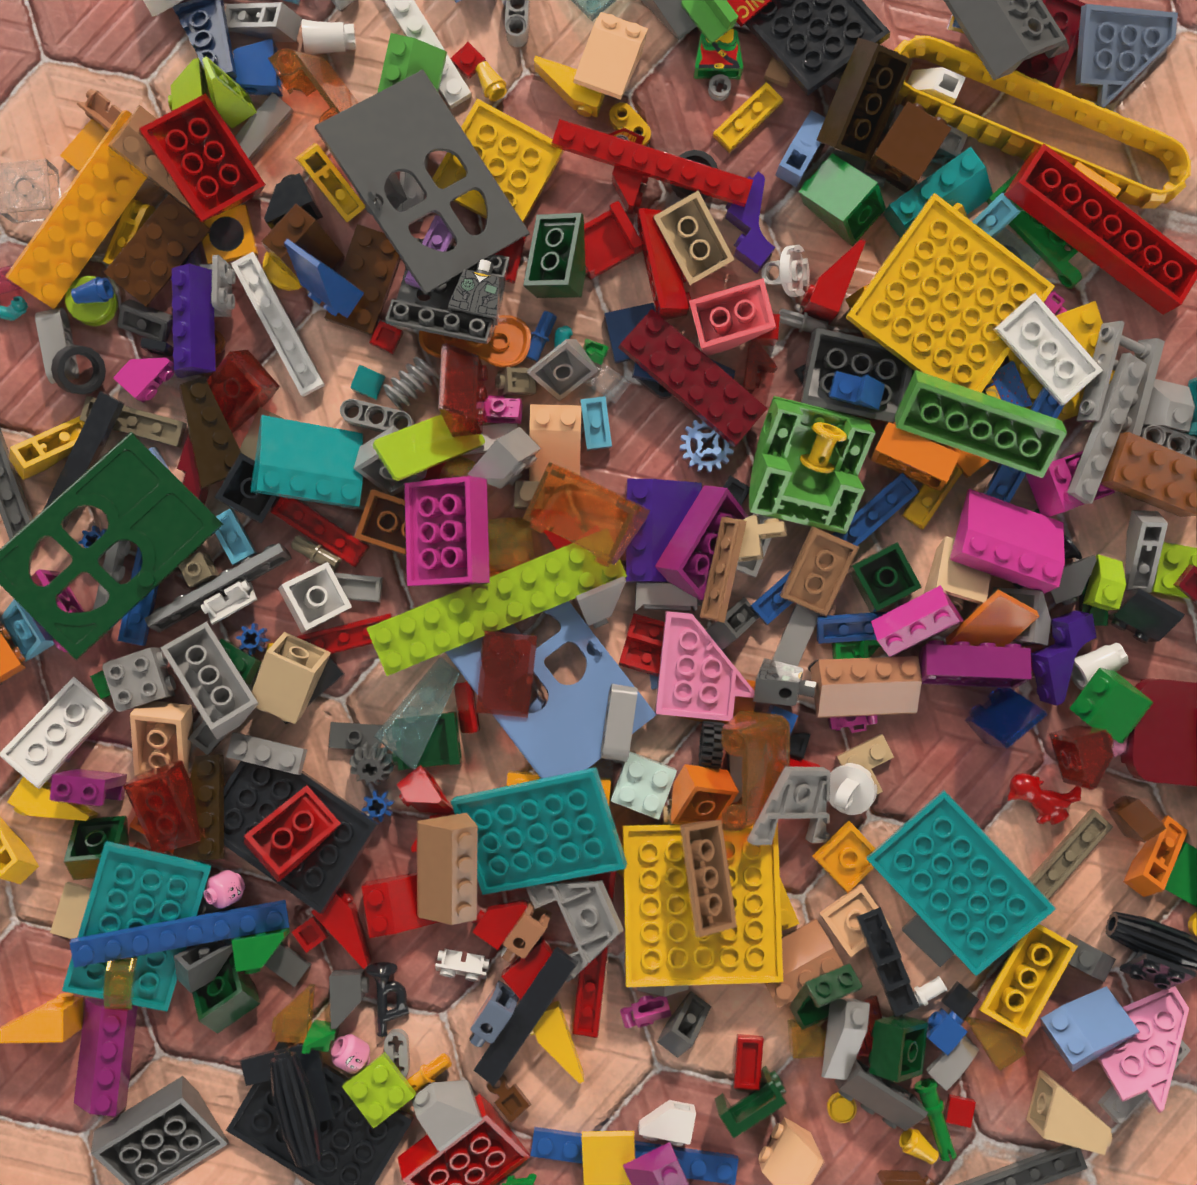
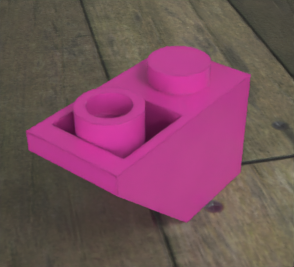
[113,358,175,403]

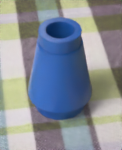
[71,277,114,304]

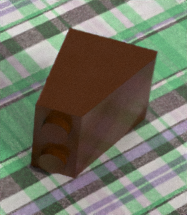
[867,101,952,193]
[261,203,345,289]

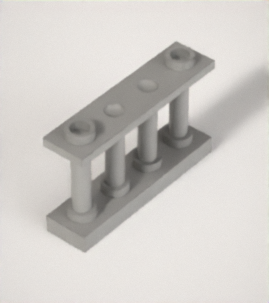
[1076,321,1165,436]

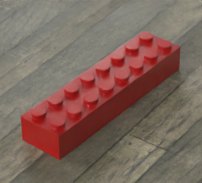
[1004,143,1197,315]

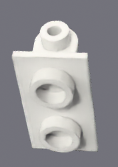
[200,580,257,625]
[435,949,490,982]

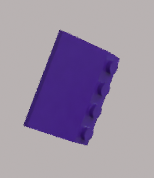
[625,478,702,583]

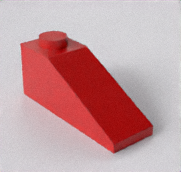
[311,888,372,969]

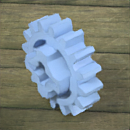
[679,420,734,473]

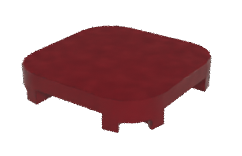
[1120,678,1197,786]

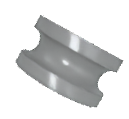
[708,74,731,101]

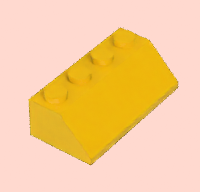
[979,924,1078,1038]

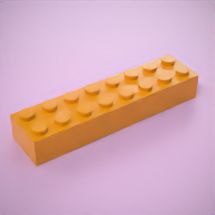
[5,110,147,309]

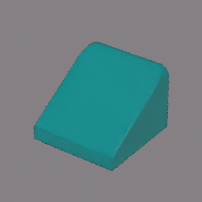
[350,365,385,400]

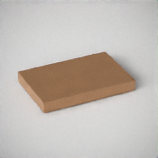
[779,526,859,617]

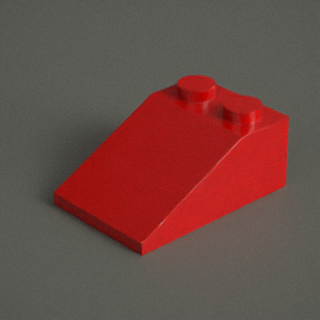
[801,239,866,325]
[244,785,341,882]
[361,873,440,938]

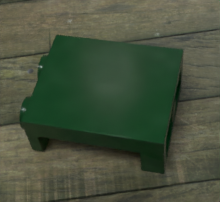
[390,712,462,771]
[789,963,862,1030]
[715,1066,787,1139]

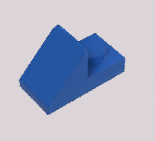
[828,371,885,410]

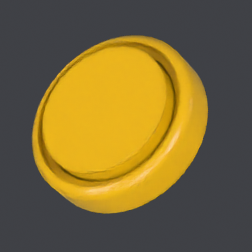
[827,1092,857,1123]

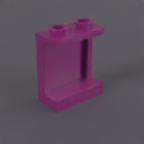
[49,769,127,806]

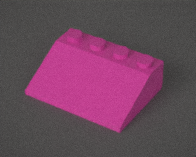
[405,476,490,586]
[949,489,1065,594]

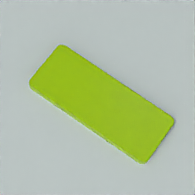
[373,407,485,481]

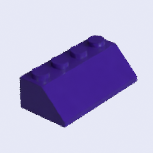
[171,264,216,378]

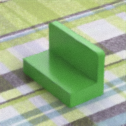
[681,0,739,44]

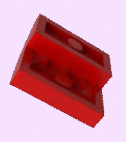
[619,613,665,677]

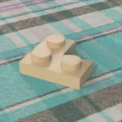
[836,734,894,794]

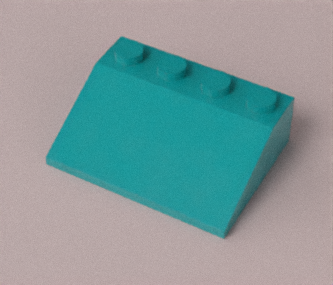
[251,415,363,508]

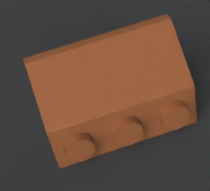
[765,919,844,1008]

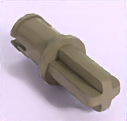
[291,535,341,572]

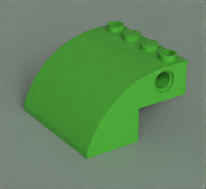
[749,396,876,534]

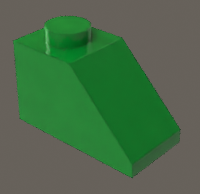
[232,928,290,974]

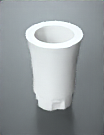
[302,19,356,57]
[1070,642,1129,690]

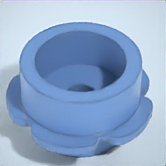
[526,696,547,713]

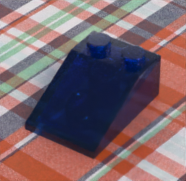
[965,687,1048,749]

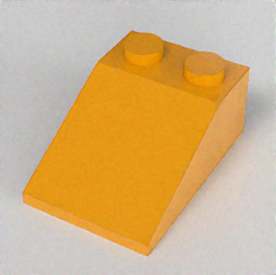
[0,993,83,1043]

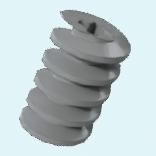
[383,356,440,411]

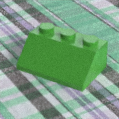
[377,33,447,93]

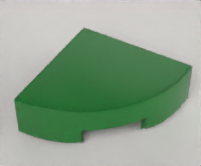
[583,339,609,365]

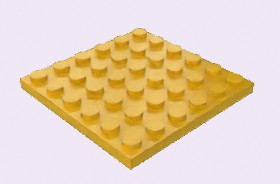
[845,193,1055,393]
[622,823,783,987]

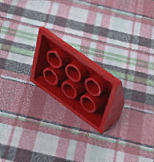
[139,93,266,222]
[397,1094,530,1185]

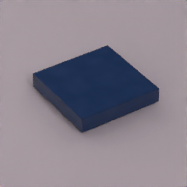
[604,303,655,363]

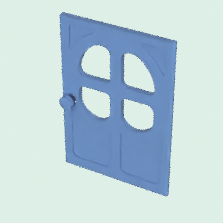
[445,601,656,779]

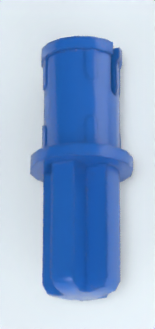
[526,311,557,362]

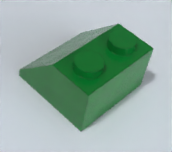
[1069,668,1154,743]

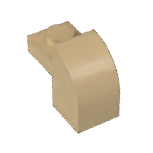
[738,514,787,562]

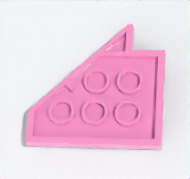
[655,611,755,721]
[1097,986,1189,1113]

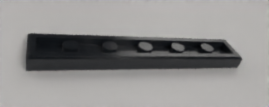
[43,391,124,539]
[474,947,578,1087]

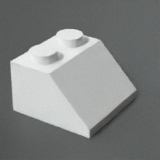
[278,562,352,633]

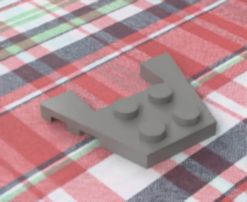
[747,767,830,845]
[526,881,624,982]

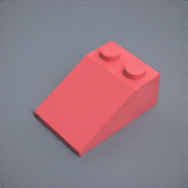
[689,278,776,356]

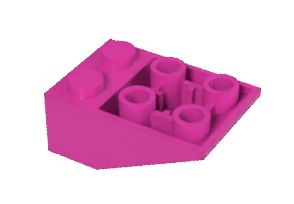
[1026,451,1115,517]

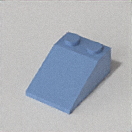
[1041,986,1140,1072]

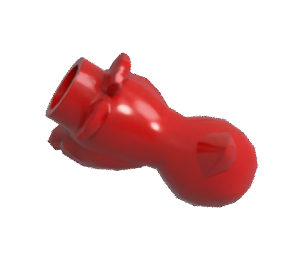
[1008,773,1082,825]

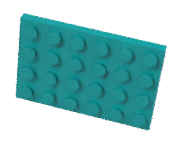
[451,767,627,895]
[867,790,1056,976]
[62,841,211,1012]

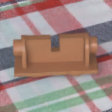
[77,89,122,132]

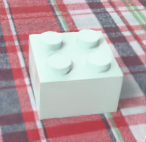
[610,751,677,820]

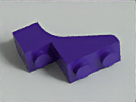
[725,171,775,274]
[1031,610,1097,706]

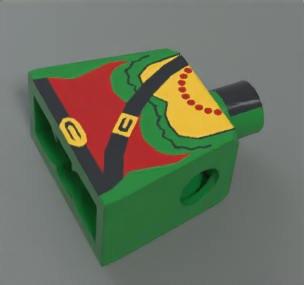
[693,29,743,79]

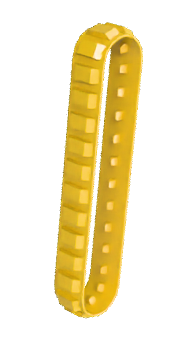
[893,36,1191,209]

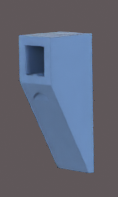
[775,110,825,187]

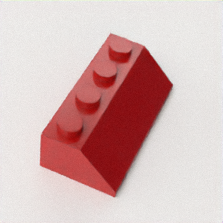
[637,208,691,320]

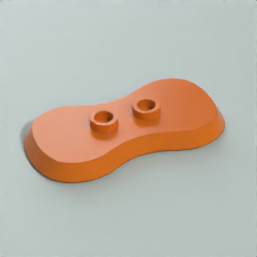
[419,315,531,367]

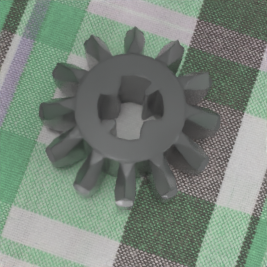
[350,742,394,786]

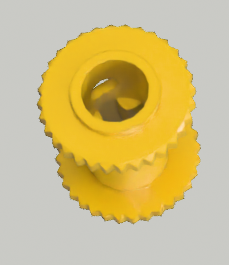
[800,422,847,473]

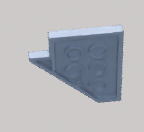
[1075,4,1178,108]

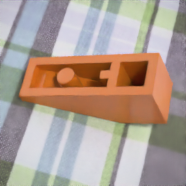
[1123,815,1188,897]

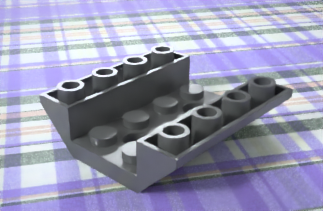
[944,0,1069,80]
[385,238,509,344]

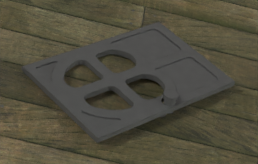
[315,70,530,295]

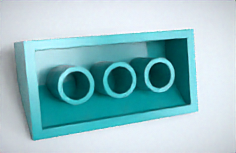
[883,147,993,239]

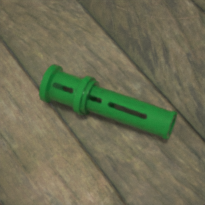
[914,1078,957,1161]

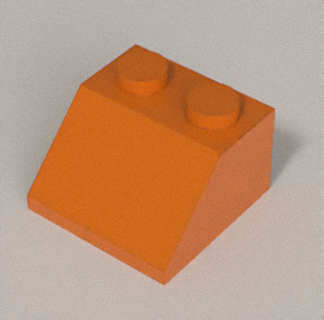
[670,764,739,825]

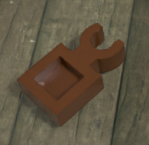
[486,1074,532,1124]

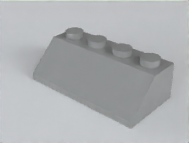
[161,622,258,740]

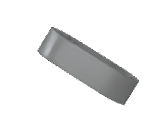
[384,1028,410,1077]

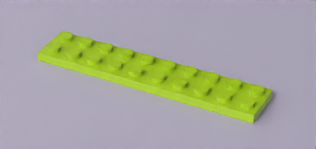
[367,529,627,676]

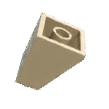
[923,536,991,622]
[252,632,331,724]
[1026,1070,1112,1155]

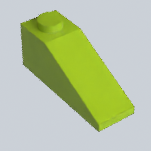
[202,56,257,128]

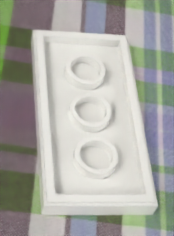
[993,293,1103,406]
[0,677,114,789]

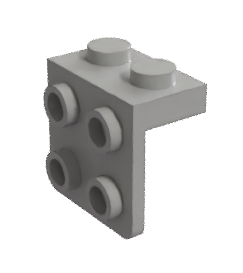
[199,255,236,317]
[102,647,176,712]

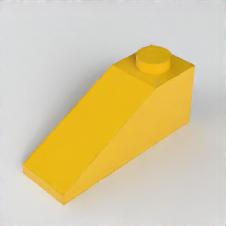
[534,56,605,117]
[295,143,365,223]
[9,416,85,480]
[7,776,99,821]
[0,817,39,884]
[530,1001,584,1083]

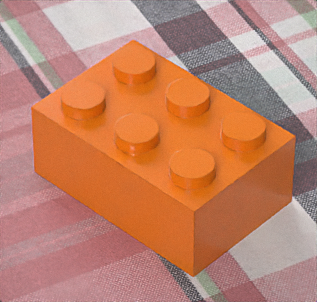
[871,422,961,492]

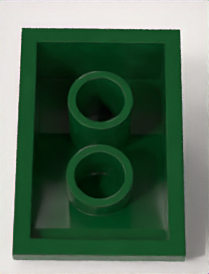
[523,213,586,298]

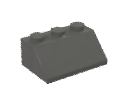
[834,1058,928,1131]

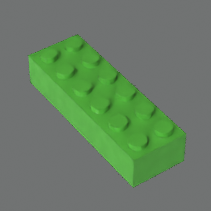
[894,370,1067,478]

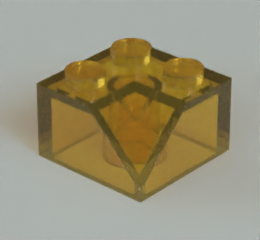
[488,517,535,573]

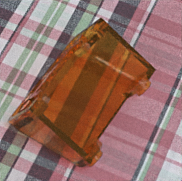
[268,49,358,123]
[523,462,651,567]
[721,711,790,831]

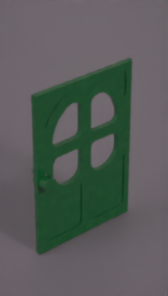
[0,432,224,660]

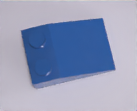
[284,239,364,318]

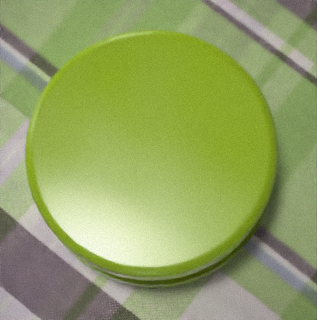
[65,276,118,326]

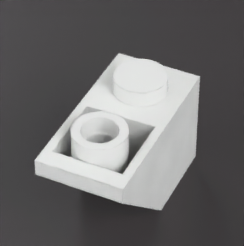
[907,67,966,104]
[638,1100,696,1146]

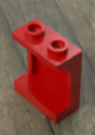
[584,200,643,280]

